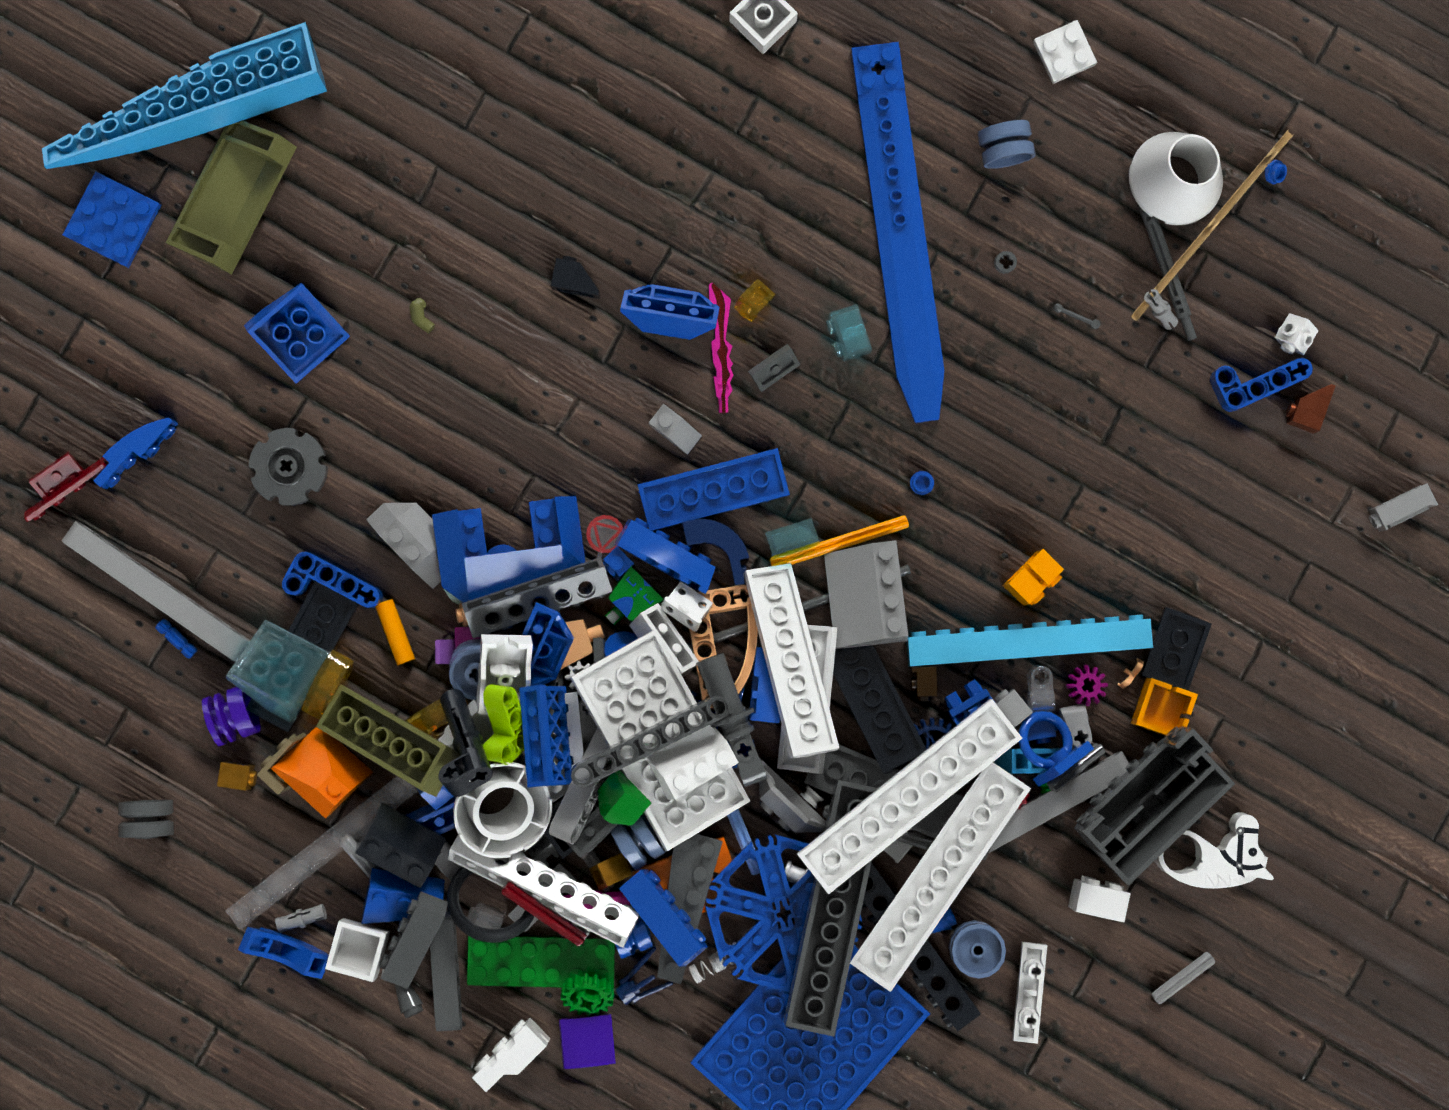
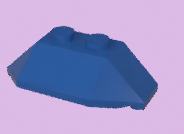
[620,284,720,340]
[522,602,574,686]

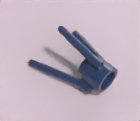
[616,946,673,1005]

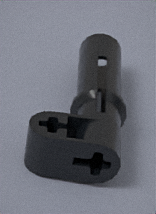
[438,689,493,797]

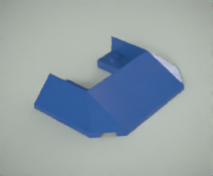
[432,496,585,603]

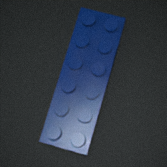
[638,448,790,531]

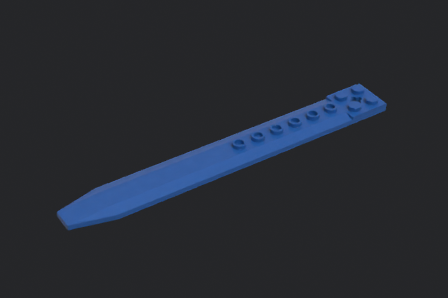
[851,42,944,423]

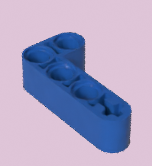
[1210,358,1313,412]
[282,552,383,608]

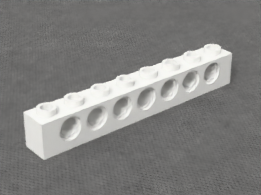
[448,834,639,948]

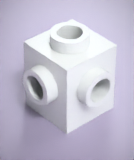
[1275,313,1318,355]

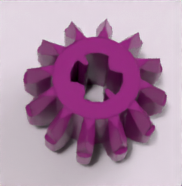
[1066,665,1108,706]

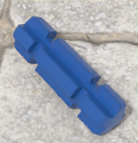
[155,619,197,658]

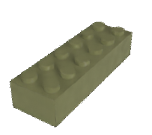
[316,684,460,797]

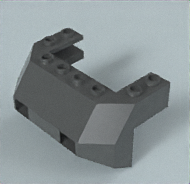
[1074,726,1235,886]

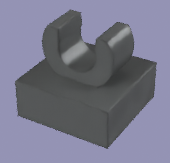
[527,833,559,866]

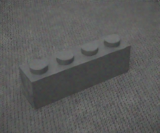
[379,891,448,989]

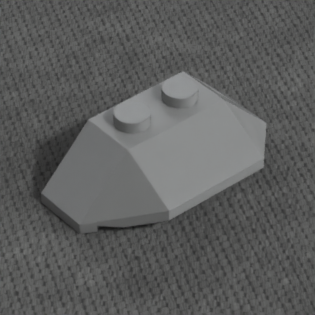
[366,503,441,589]
[759,760,826,833]

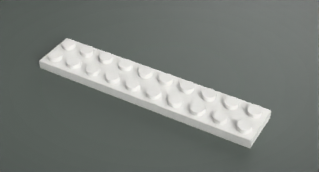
[797,699,1022,894]
[850,762,1031,992]

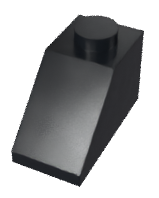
[551,256,600,299]

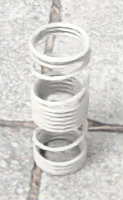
[689,942,736,984]

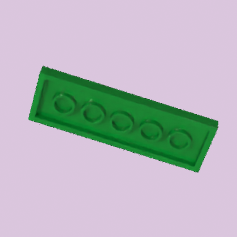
[467,936,615,989]

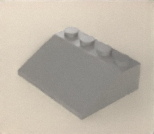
[824,540,908,649]

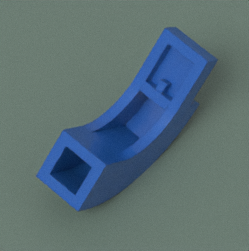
[238,927,329,979]

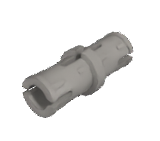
[1144,289,1178,330]
[275,904,327,933]

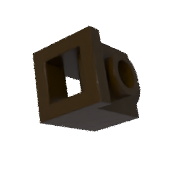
[910,667,937,701]

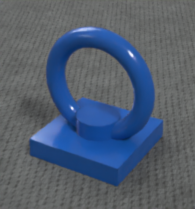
[1018,711,1094,787]

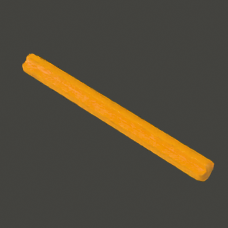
[770,515,909,566]

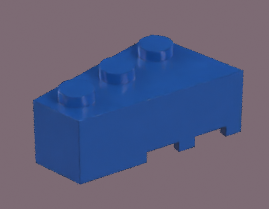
[748,647,780,723]

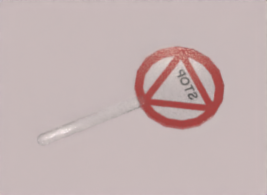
[586,515,623,559]

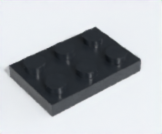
[1141,607,1212,691]

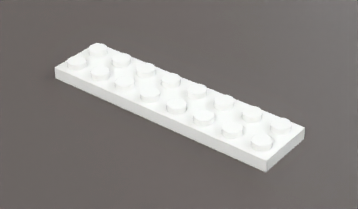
[744,563,839,759]

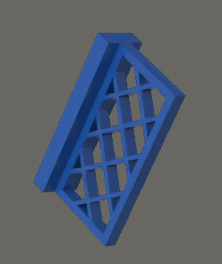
[519,685,573,788]

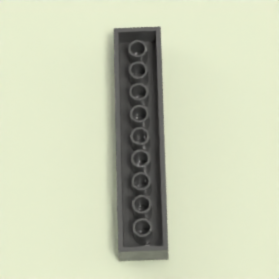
[783,779,878,1037]

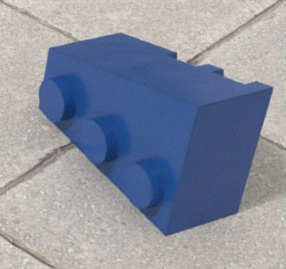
[361,868,445,924]

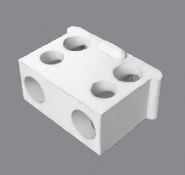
[661,581,713,632]

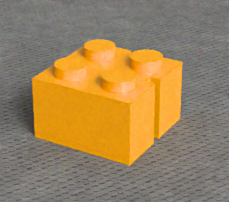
[1002,549,1064,606]
[1131,678,1198,736]

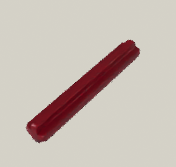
[502,882,587,946]

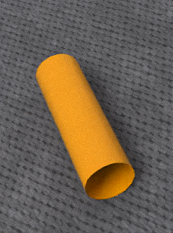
[375,599,415,666]

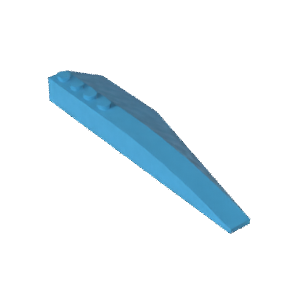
[42,22,327,169]

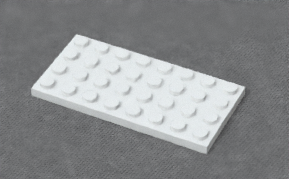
[570,629,750,851]

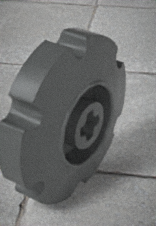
[249,428,328,506]

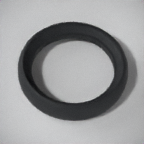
[447,860,535,943]

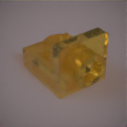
[734,279,776,322]

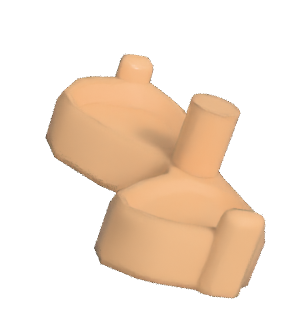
[1117,658,1144,689]

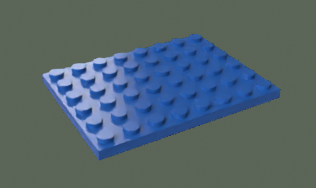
[690,947,930,1110]

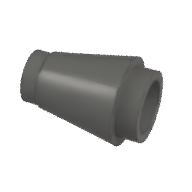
[395,984,424,1019]

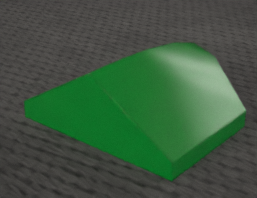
[597,770,652,826]

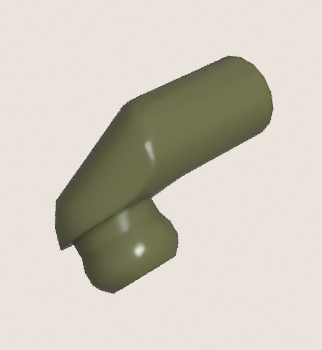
[409,298,435,334]

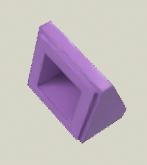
[435,640,455,664]

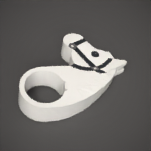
[1155,812,1274,889]

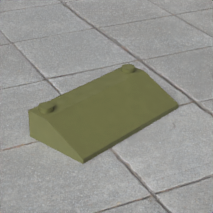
[166,121,297,275]

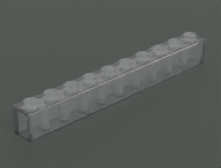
[225,776,418,930]

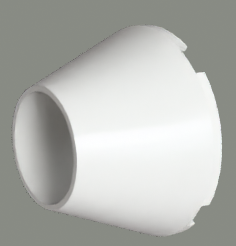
[1129,132,1223,225]
[453,762,552,858]

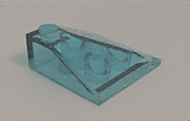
[226,620,329,722]

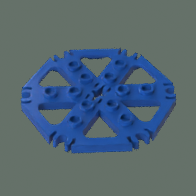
[705,834,862,992]

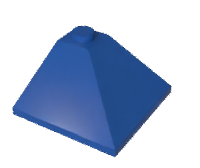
[244,283,350,384]

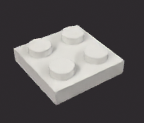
[1033,20,1097,84]

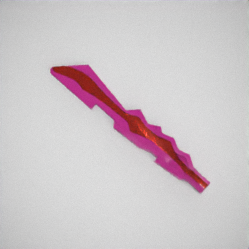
[709,283,734,413]

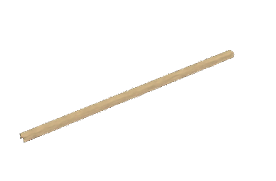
[1131,130,1294,321]

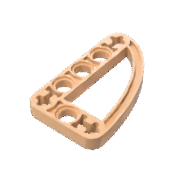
[689,585,758,710]

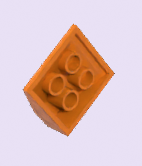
[271,727,373,819]

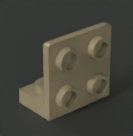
[257,732,307,795]

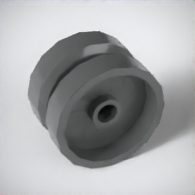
[118,799,174,839]

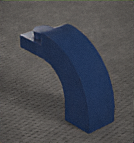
[682,519,749,586]

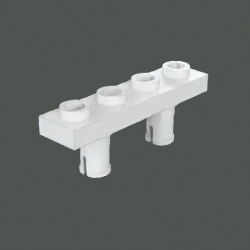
[1012,942,1047,1044]

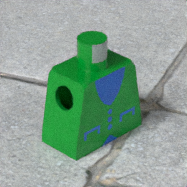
[605,567,664,625]

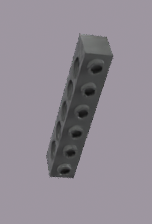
[462,557,612,638]

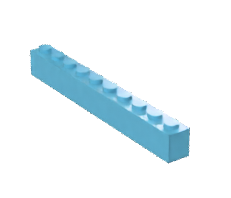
[906,615,1153,667]

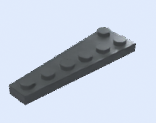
[657,833,723,984]

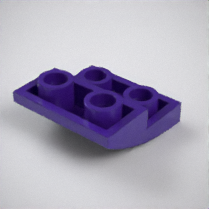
[559,1013,616,1069]

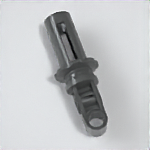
[696,653,768,787]

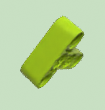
[483,684,524,765]

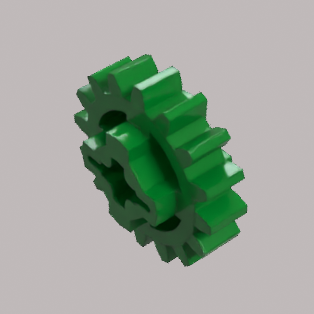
[560,973,614,1016]

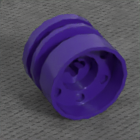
[202,685,261,746]

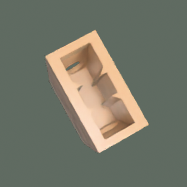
[560,620,605,670]

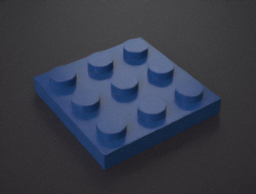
[62,171,162,268]

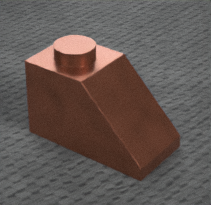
[1286,384,1336,434]

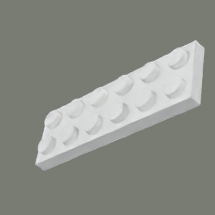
[777,625,837,774]

